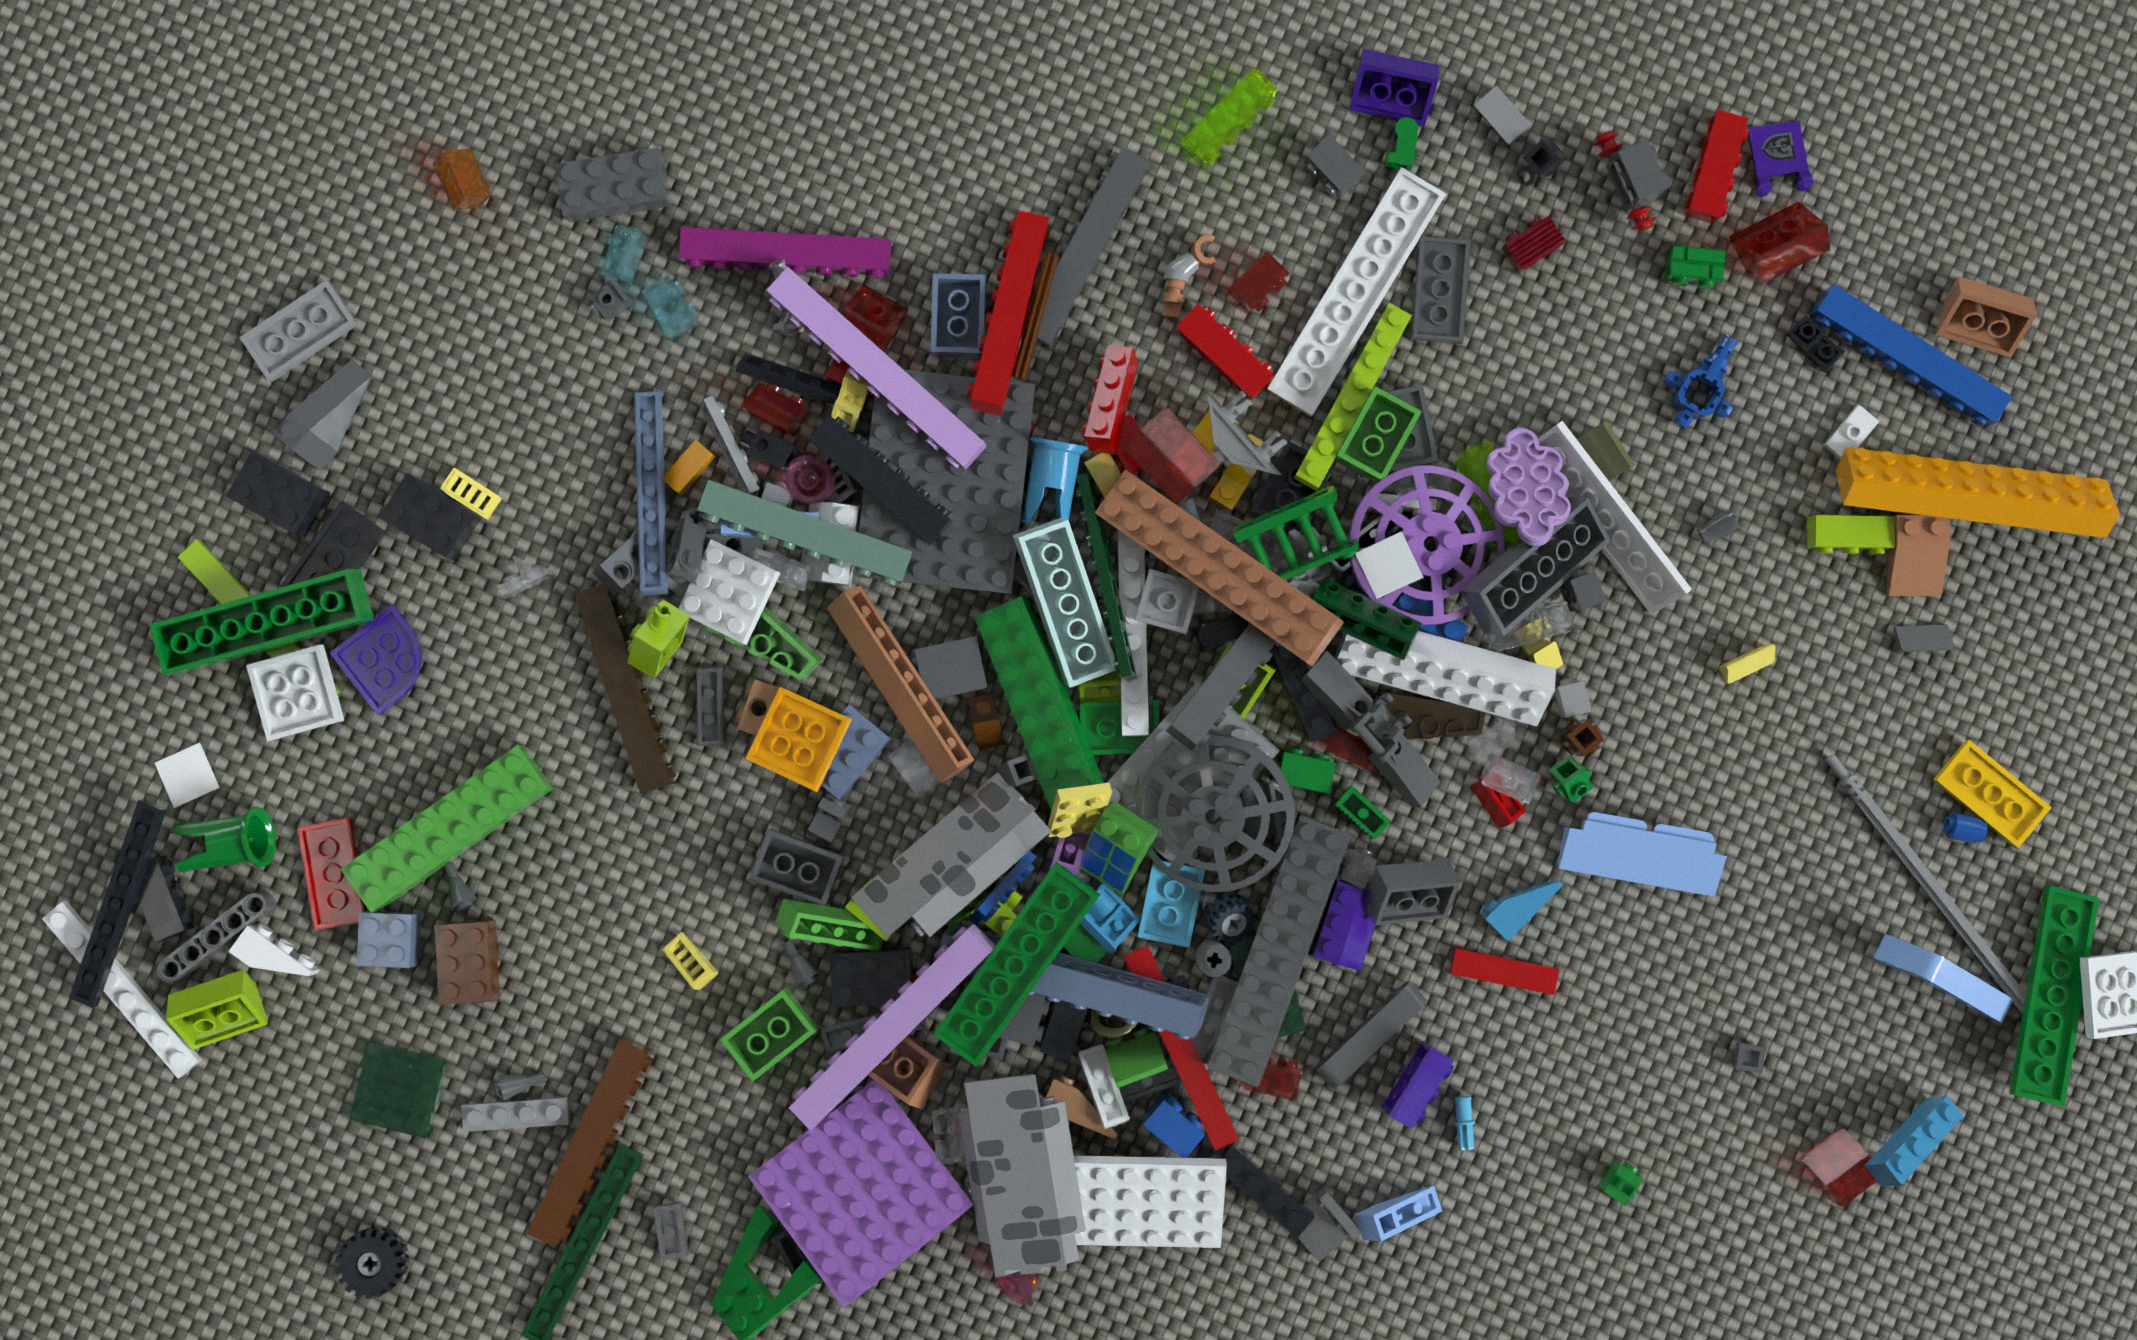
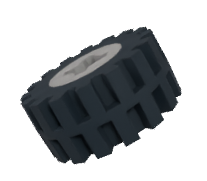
[1205,894,1256,945]

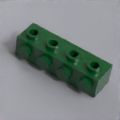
[1312,578,1422,660]

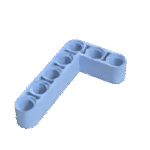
[1873,934,2013,1023]

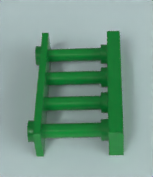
[1233,485,1359,580]

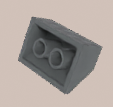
[1370,859,1460,926]

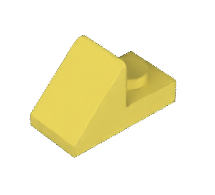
[1513,620,1563,669]

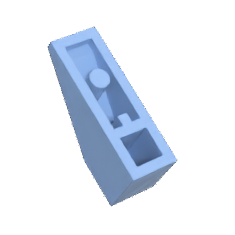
[1355,1186,1442,1241]

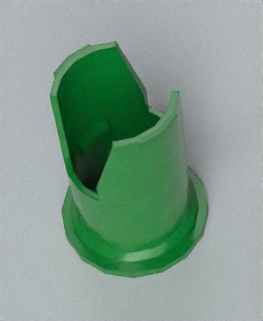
[171,807,276,873]

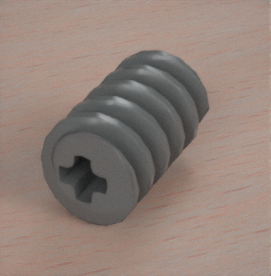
[1195,939,1231,977]

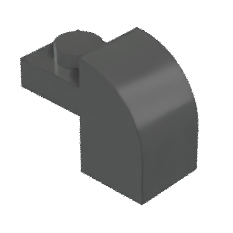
[807,793,851,847]

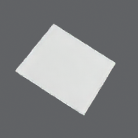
[1356,532,1423,599]
[155,743,220,808]

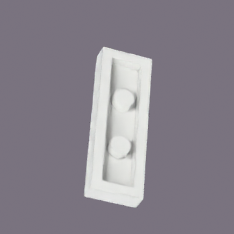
[1077,1044,1130,1130]

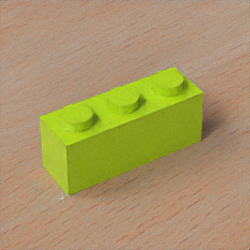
[1807,515,1895,555]

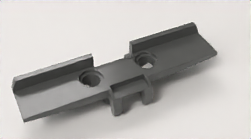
[1301,651,1440,807]

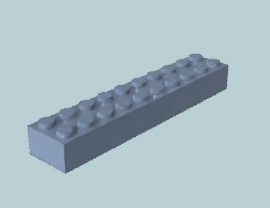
[939,924,1210,1039]

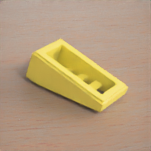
[440,468,503,520]
[662,932,718,990]

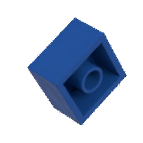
[1142,1093,1205,1158]

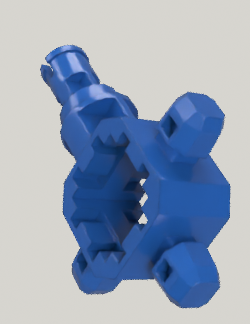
[1663,334,1738,429]

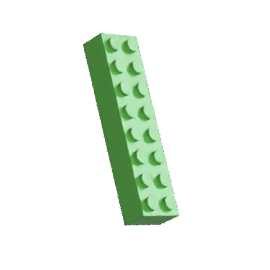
[341,745,554,912]

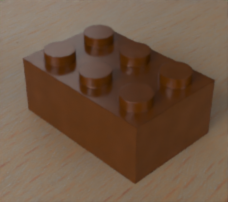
[434,919,500,1005]

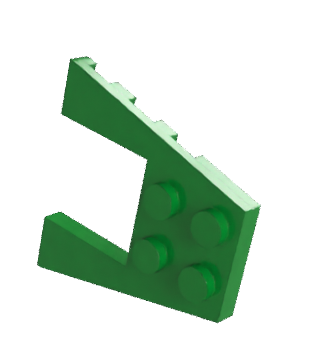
[711,1205,824,1340]

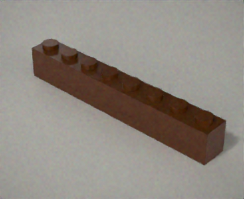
[527,1036,653,1247]

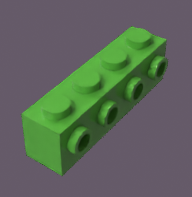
[775,899,882,951]

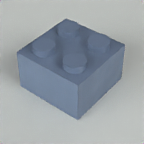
[356,910,422,968]

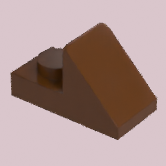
[968,693,1005,750]

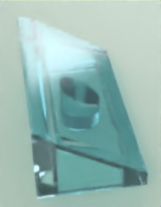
[601,225,646,284]

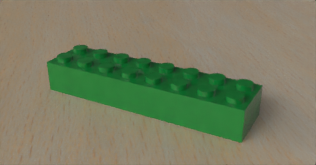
[149,569,374,676]
[974,596,1104,811]

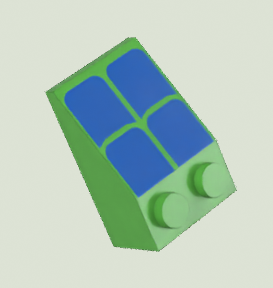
[1079,801,1159,895]

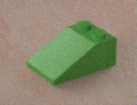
[1104,1027,1168,1088]

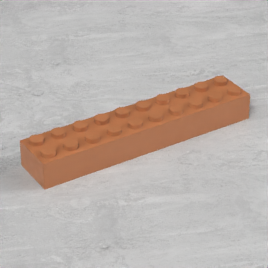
[1095,469,1344,666]

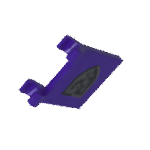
[1748,121,1813,197]

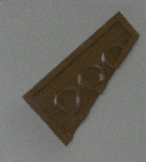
[1380,691,1486,740]

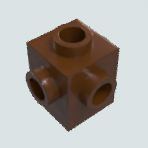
[1561,719,1604,757]

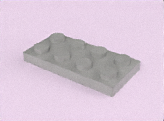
[239,280,359,382]

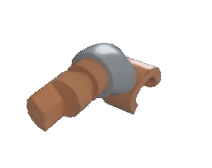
[1163,235,1216,318]

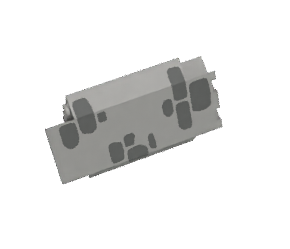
[851,773,1051,938]
[958,1074,1086,1277]

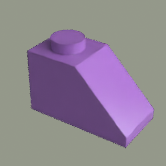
[1049,833,1088,875]

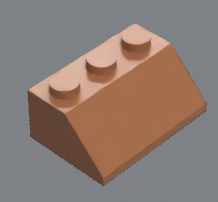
[1935,276,2037,358]

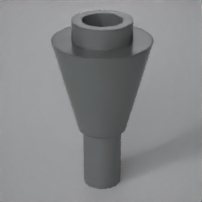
[444,862,477,911]
[783,940,819,989]
[495,1072,546,1101]

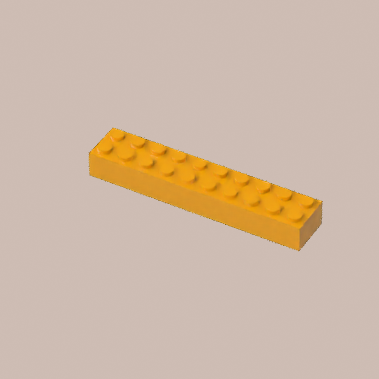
[1835,447,2120,538]

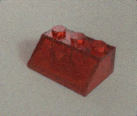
[1729,201,1831,285]
[1123,407,1222,506]

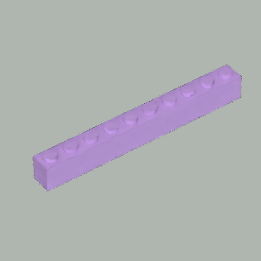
[766,267,987,470]
[789,924,996,1131]

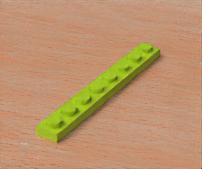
[1294,303,1412,491]

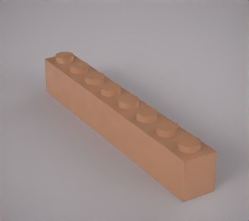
[827,585,974,783]

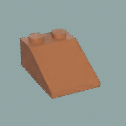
[1886,515,1950,597]
[868,1035,950,1109]

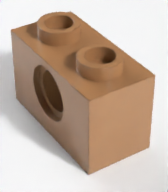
[735,679,779,736]

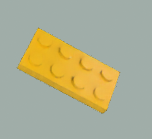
[1933,740,2052,848]

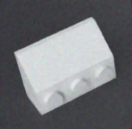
[799,502,861,587]

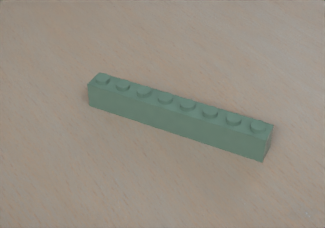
[697,480,912,586]

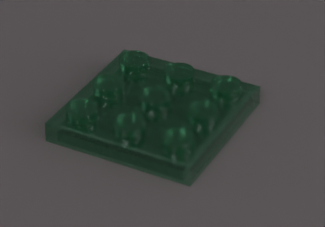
[349,1041,448,1139]

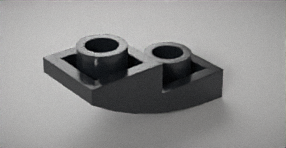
[1787,315,1845,373]

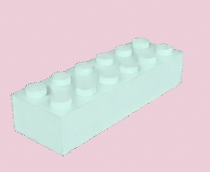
[1013,518,1115,688]

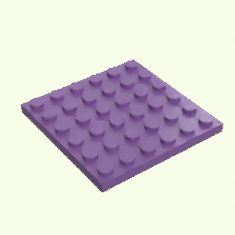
[748,1080,974,1308]

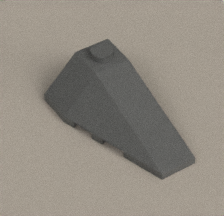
[273,359,373,471]

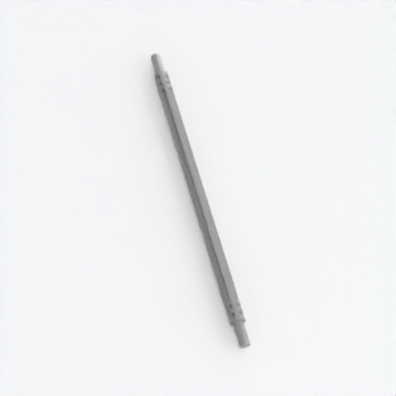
[1826,754,2026,1015]

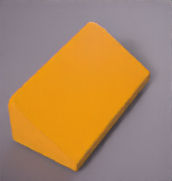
[665,439,716,496]

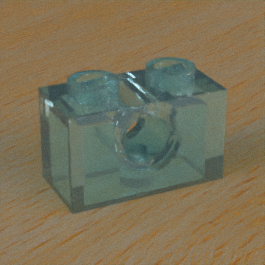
[641,275,699,340]

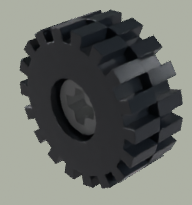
[335,1226,409,1299]

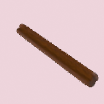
[1012,252,1059,380]

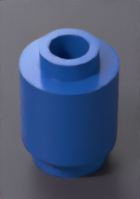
[1943,813,1987,844]

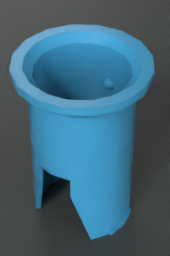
[1020,436,1088,524]

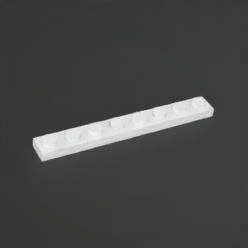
[1118,530,1149,736]
[42,901,202,1078]

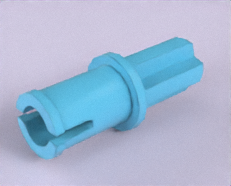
[1454,1096,1475,1151]

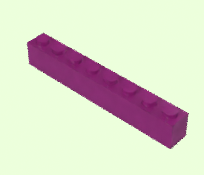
[679,227,892,279]

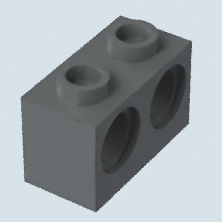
[592,533,639,596]
[1560,569,1606,612]

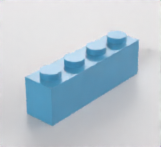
[1864,1095,1964,1187]

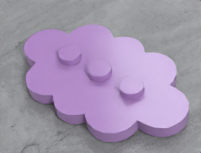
[1486,428,1571,546]

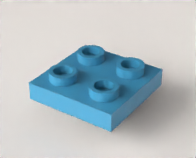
[1080,883,1141,953]

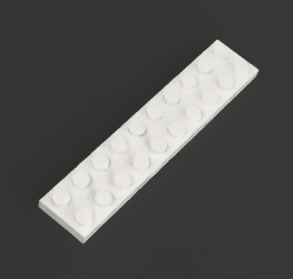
[1267,167,1446,417]

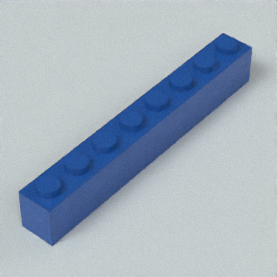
[1809,284,2013,427]

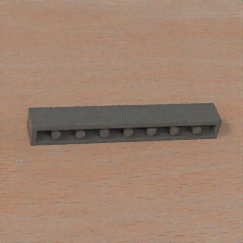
[1022,147,1150,349]
[1166,572,1320,751]

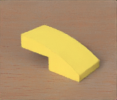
[831,371,869,433]
[1084,453,1121,499]

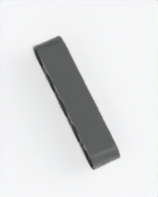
[157,892,275,982]
[1315,981,1427,1089]

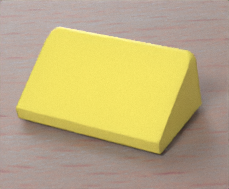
[1719,643,1776,684]

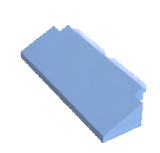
[1557,812,1727,897]

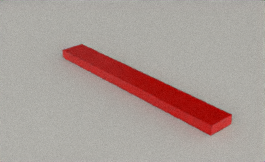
[1124,945,1239,1151]

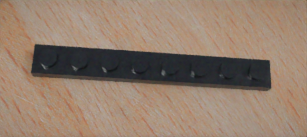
[69,800,167,1008]

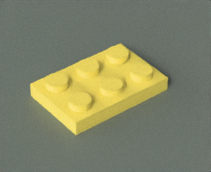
[1047,783,1112,838]

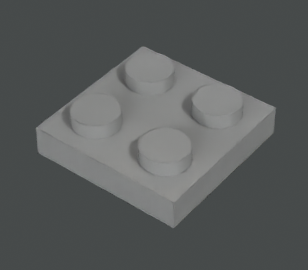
[1135,569,1199,635]

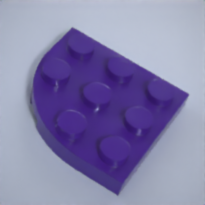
[330,605,422,715]

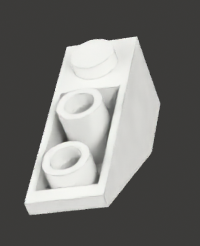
[229,923,320,976]

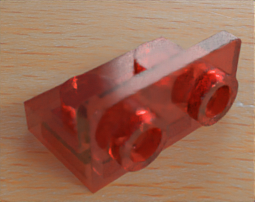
[1244,1057,1304,1100]

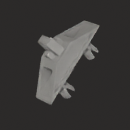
[1205,391,1287,475]

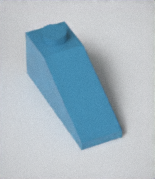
[1481,880,1563,941]

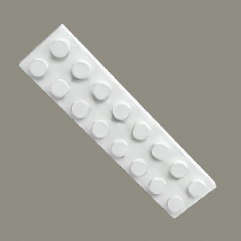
[1538,421,1692,615]

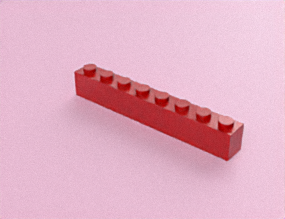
[967,210,1049,416]

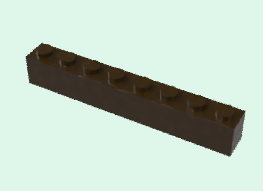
[575,584,677,794]

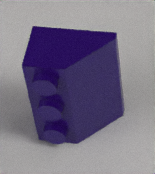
[1349,49,1439,126]
[1310,880,1375,971]
[1381,1040,1454,1128]

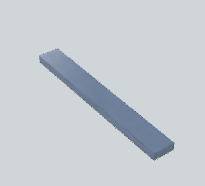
[634,391,668,596]

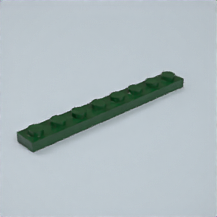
[1075,473,1137,681]
[521,1143,644,1340]

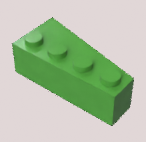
[705,606,824,680]

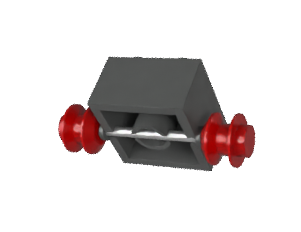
[1593,130,1669,233]

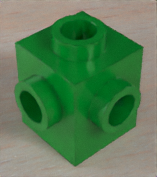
[1549,755,1593,803]

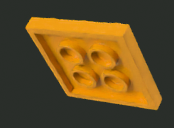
[745,687,852,792]

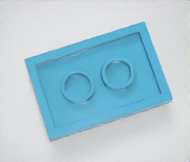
[1137,860,1205,948]

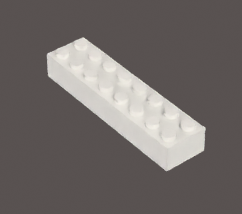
[1335,631,1556,726]

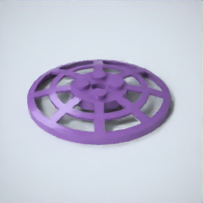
[1348,466,1505,625]

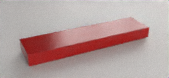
[1449,948,1559,995]

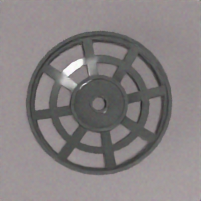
[1135,734,1295,892]

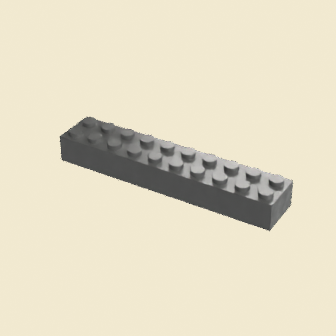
[1207,816,1351,1087]

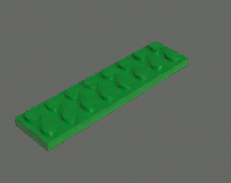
[933,862,1101,1067]
[2009,886,2099,1107]

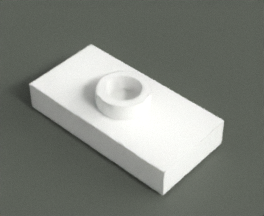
[1823,405,1879,459]

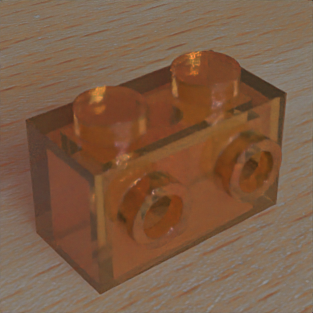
[432,148,491,211]

